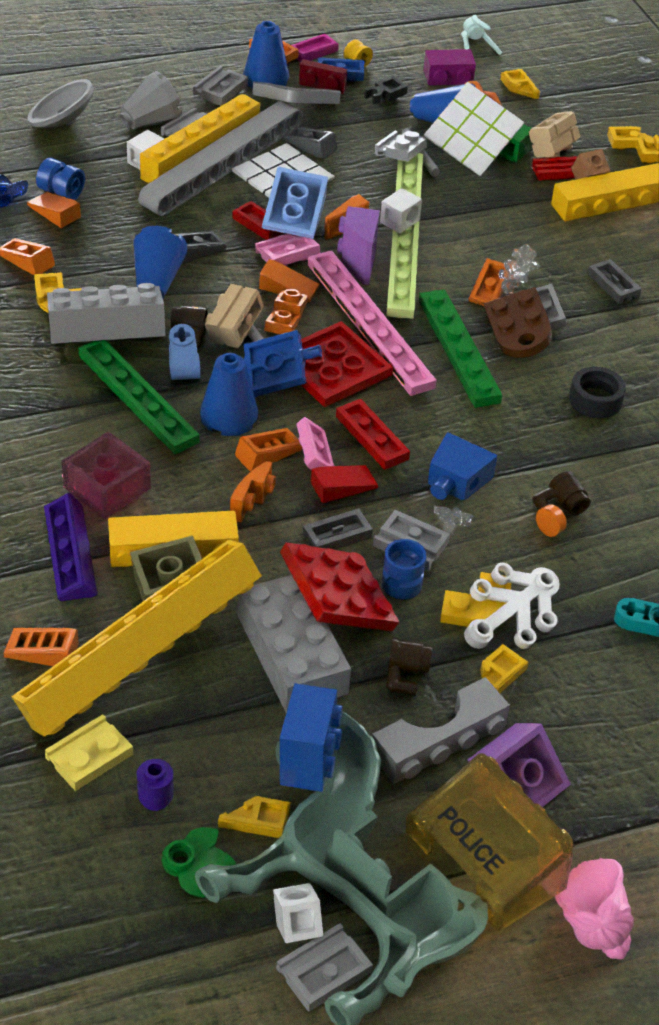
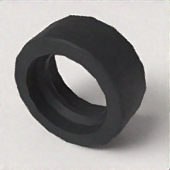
[569,366,626,419]

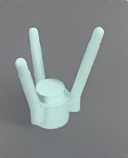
[461,15,502,55]

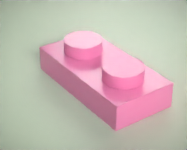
[296,417,334,470]

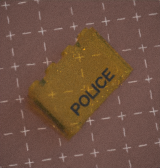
[406,753,574,932]

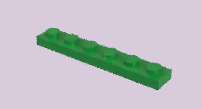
[419,289,503,408]
[78,340,200,455]

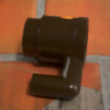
[170,306,208,349]
[532,471,591,516]
[386,637,432,696]

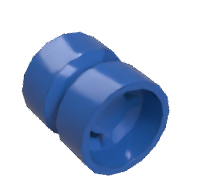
[36,157,85,200]
[382,539,426,600]

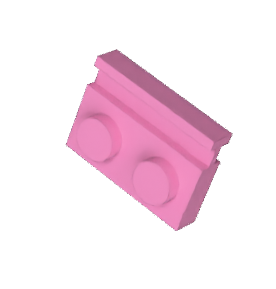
[255,234,320,266]

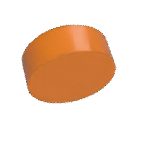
[536,504,567,537]

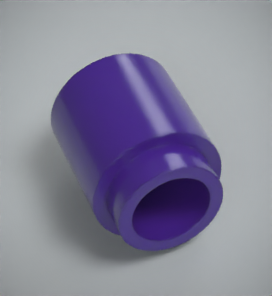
[137,759,174,811]

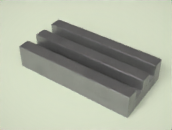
[588,259,642,304]
[303,508,373,550]

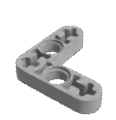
[252,82,341,104]

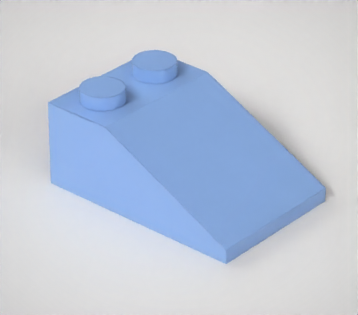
[262,167,328,239]

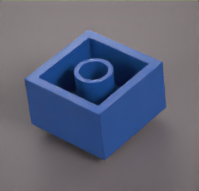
[279,683,343,792]

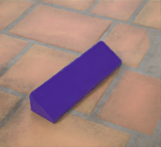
[44,492,98,601]

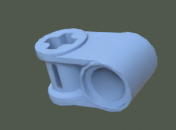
[169,324,200,380]

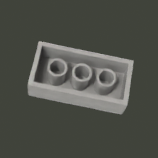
[47,283,166,344]
[237,575,351,713]

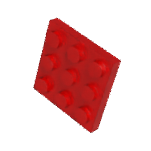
[301,321,393,408]
[280,542,399,631]

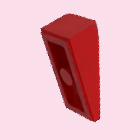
[311,465,378,503]

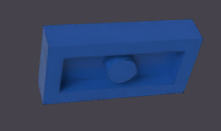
[318,57,364,82]

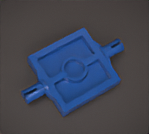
[244,330,322,397]

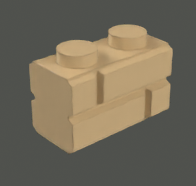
[528,111,580,158]
[205,284,264,348]

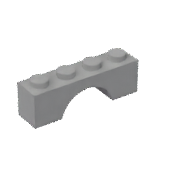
[372,677,510,784]

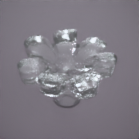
[509,244,539,278]
[499,259,528,295]
[434,505,473,537]

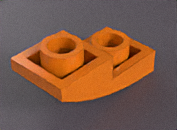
[264,289,308,334]
[230,461,276,523]

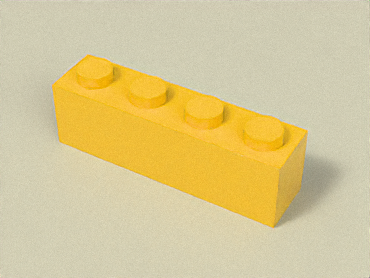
[108,511,239,567]

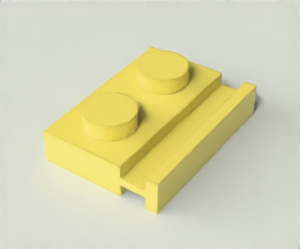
[45,714,133,791]

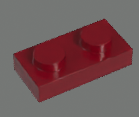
[299,59,348,94]

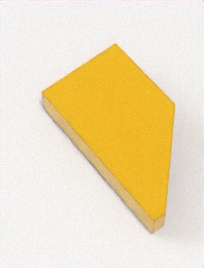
[500,69,540,99]
[481,644,529,693]
[218,796,291,838]

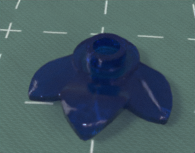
[0,174,28,207]

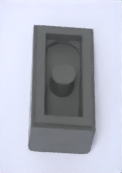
[282,127,337,159]
[174,231,226,264]

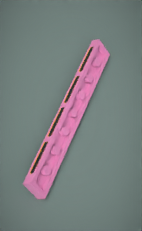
[308,250,436,396]

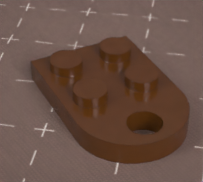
[483,287,552,358]

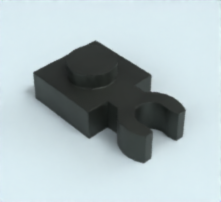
[364,76,408,104]

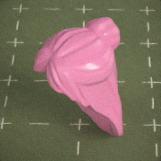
[555,858,634,960]

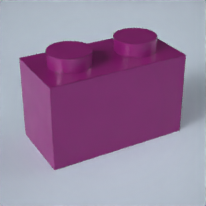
[423,49,476,85]

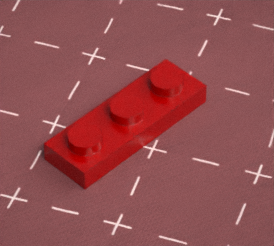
[336,399,410,470]

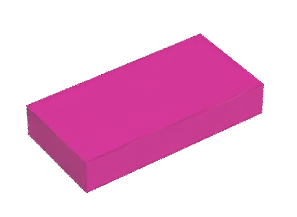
[291,34,339,63]

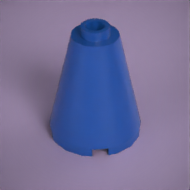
[243,21,290,89]
[410,84,476,123]
[133,226,187,299]
[200,353,258,436]

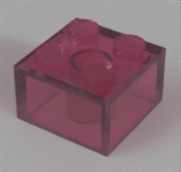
[61,431,151,519]

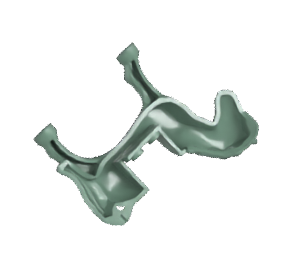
[195,712,488,1025]

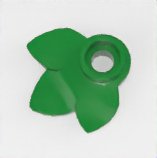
[162,827,236,898]

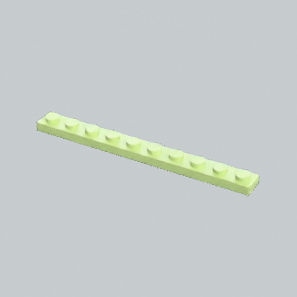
[386,153,423,319]

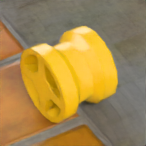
[344,39,373,68]

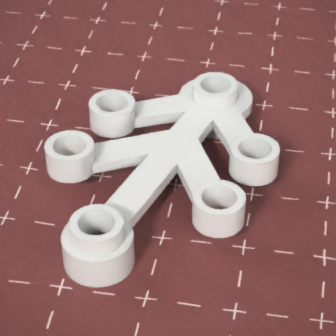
[464,563,560,649]

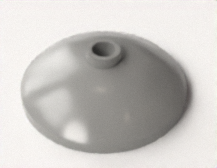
[27,79,94,128]

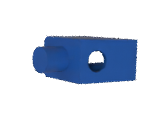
[428,432,497,500]

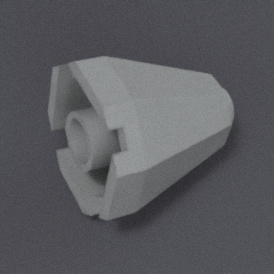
[120,71,183,130]

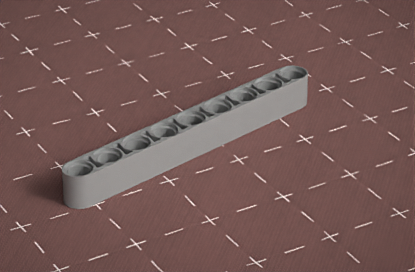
[138,101,303,216]

